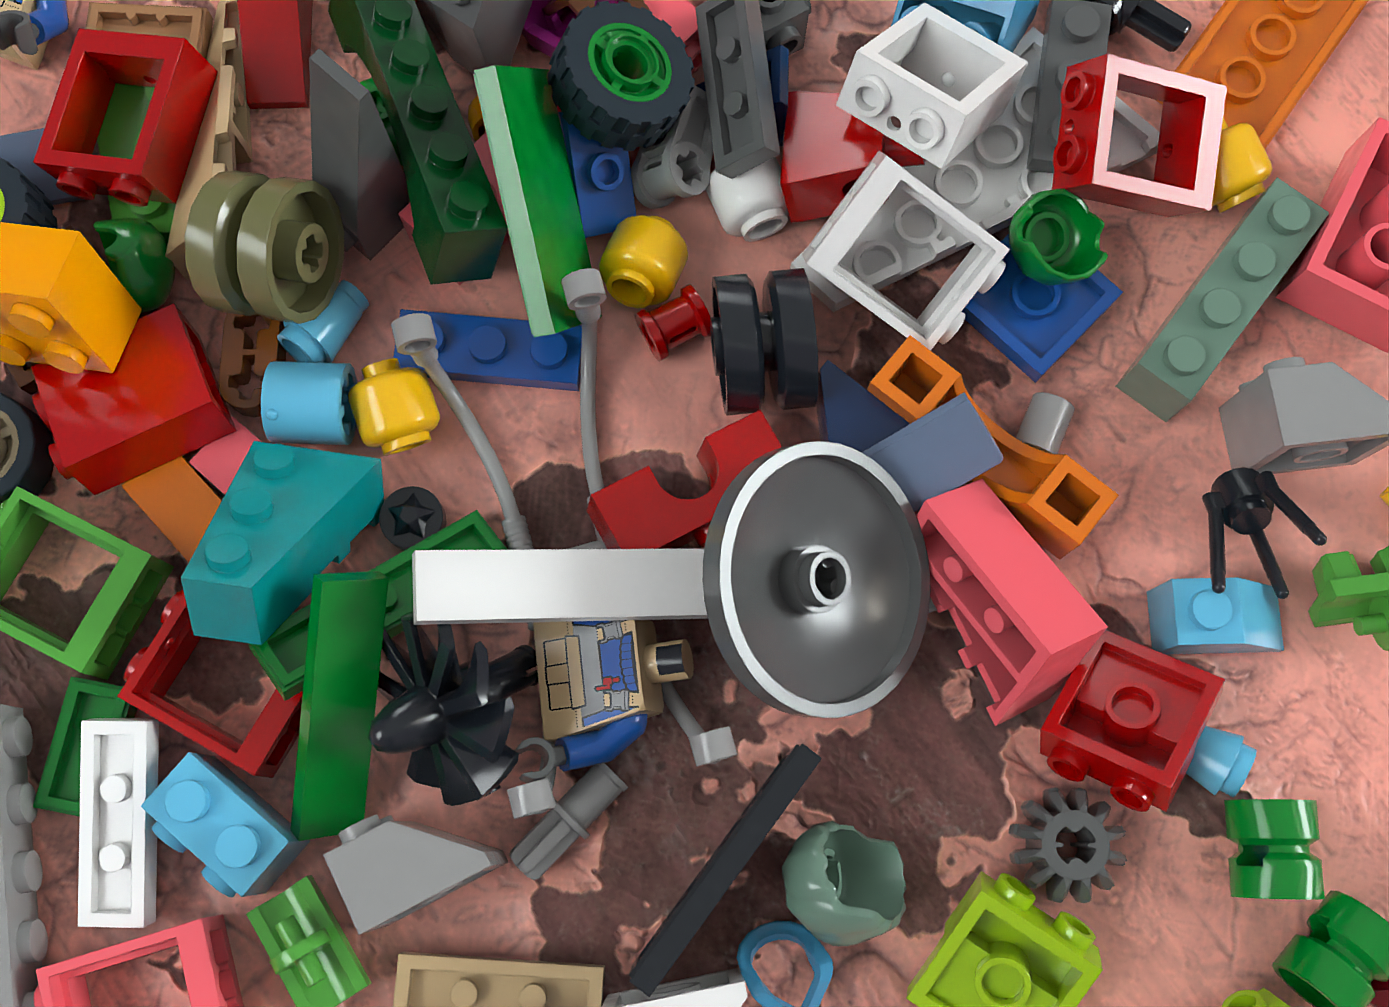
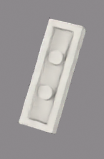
[78,718,159,928]

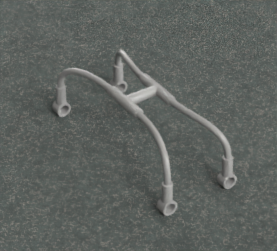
[391,268,738,819]

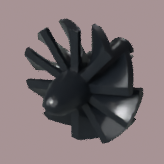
[368,612,539,806]

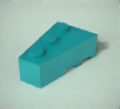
[181,441,385,645]

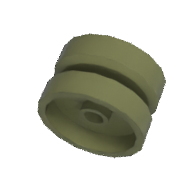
[185,171,344,324]

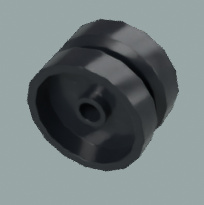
[710,268,819,416]

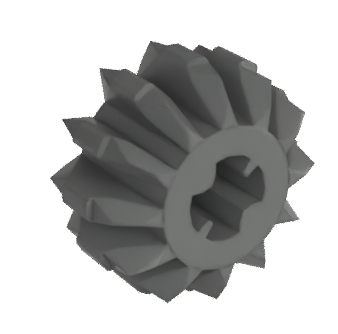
[1009,787,1127,903]

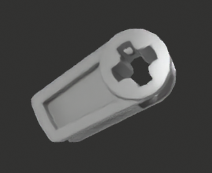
[631,86,713,209]

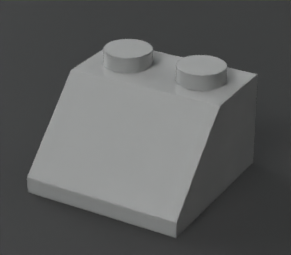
[1219,357,1389,474]
[323,815,508,935]

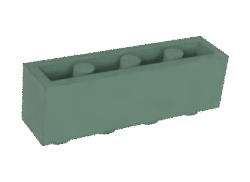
[1115,177,1329,422]

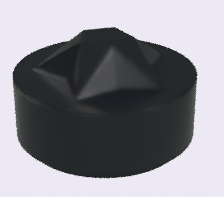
[379,486,446,551]

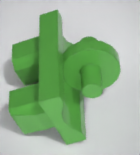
[1308,546,1389,651]
[246,875,372,1007]

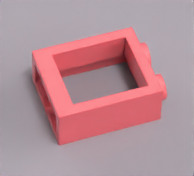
[34,914,244,1007]

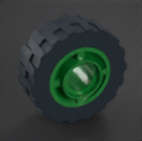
[547,1,695,151]

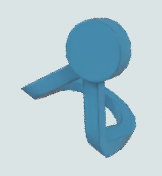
[736,921,833,1007]

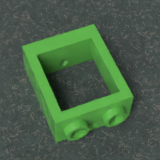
[0,486,174,680]

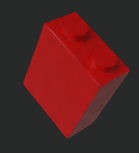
[31,303,237,496]

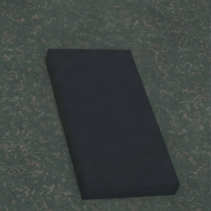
[629,743,822,997]

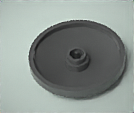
[702,441,930,718]

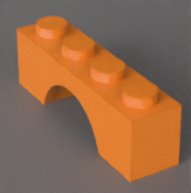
[867,335,1119,560]

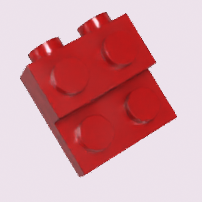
[1040,630,1225,812]

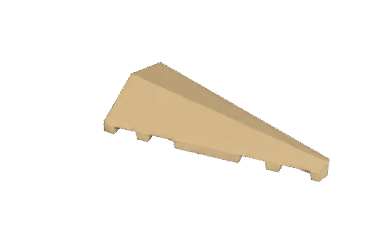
[165,0,253,280]

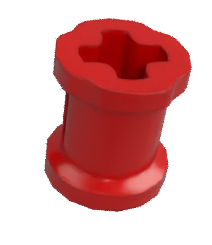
[635,284,711,361]

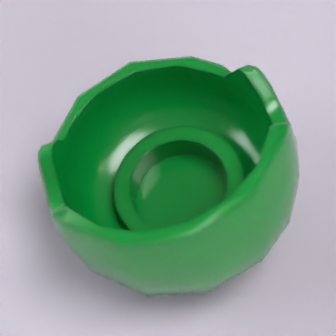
[1009,188,1108,286]
[93,218,175,313]

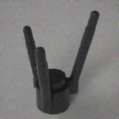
[1202,467,1327,599]

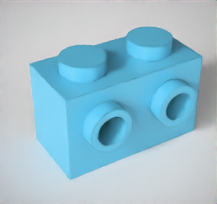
[141,752,310,897]

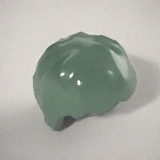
[782,821,907,946]

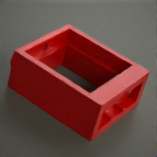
[33,28,218,207]
[1052,54,1227,217]
[117,590,303,778]

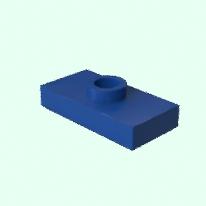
[558,111,636,238]

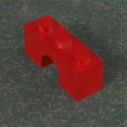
[587,409,782,549]

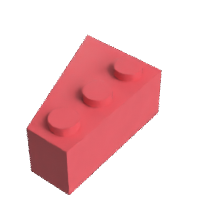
[916,479,1108,726]

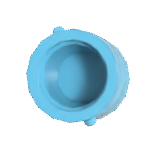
[261,361,357,445]

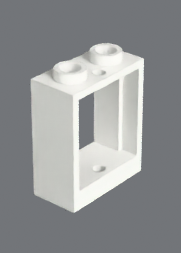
[836,2,1028,169]
[802,151,1010,351]

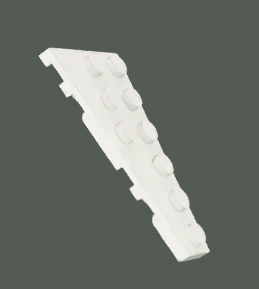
[790,27,1159,312]

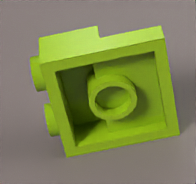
[906,871,1103,1007]

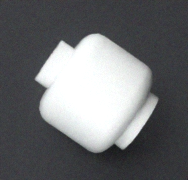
[706,157,788,242]

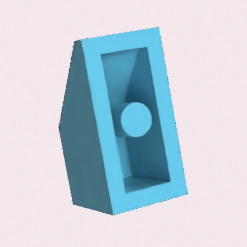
[1147,577,1284,654]

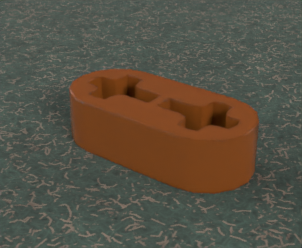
[218,313,287,418]

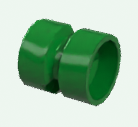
[1224,799,1325,900]
[1272,890,1389,1007]

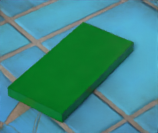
[473,65,602,338]

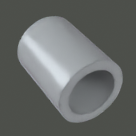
[1016,392,1075,454]

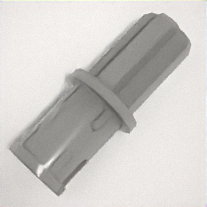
[509,763,629,880]

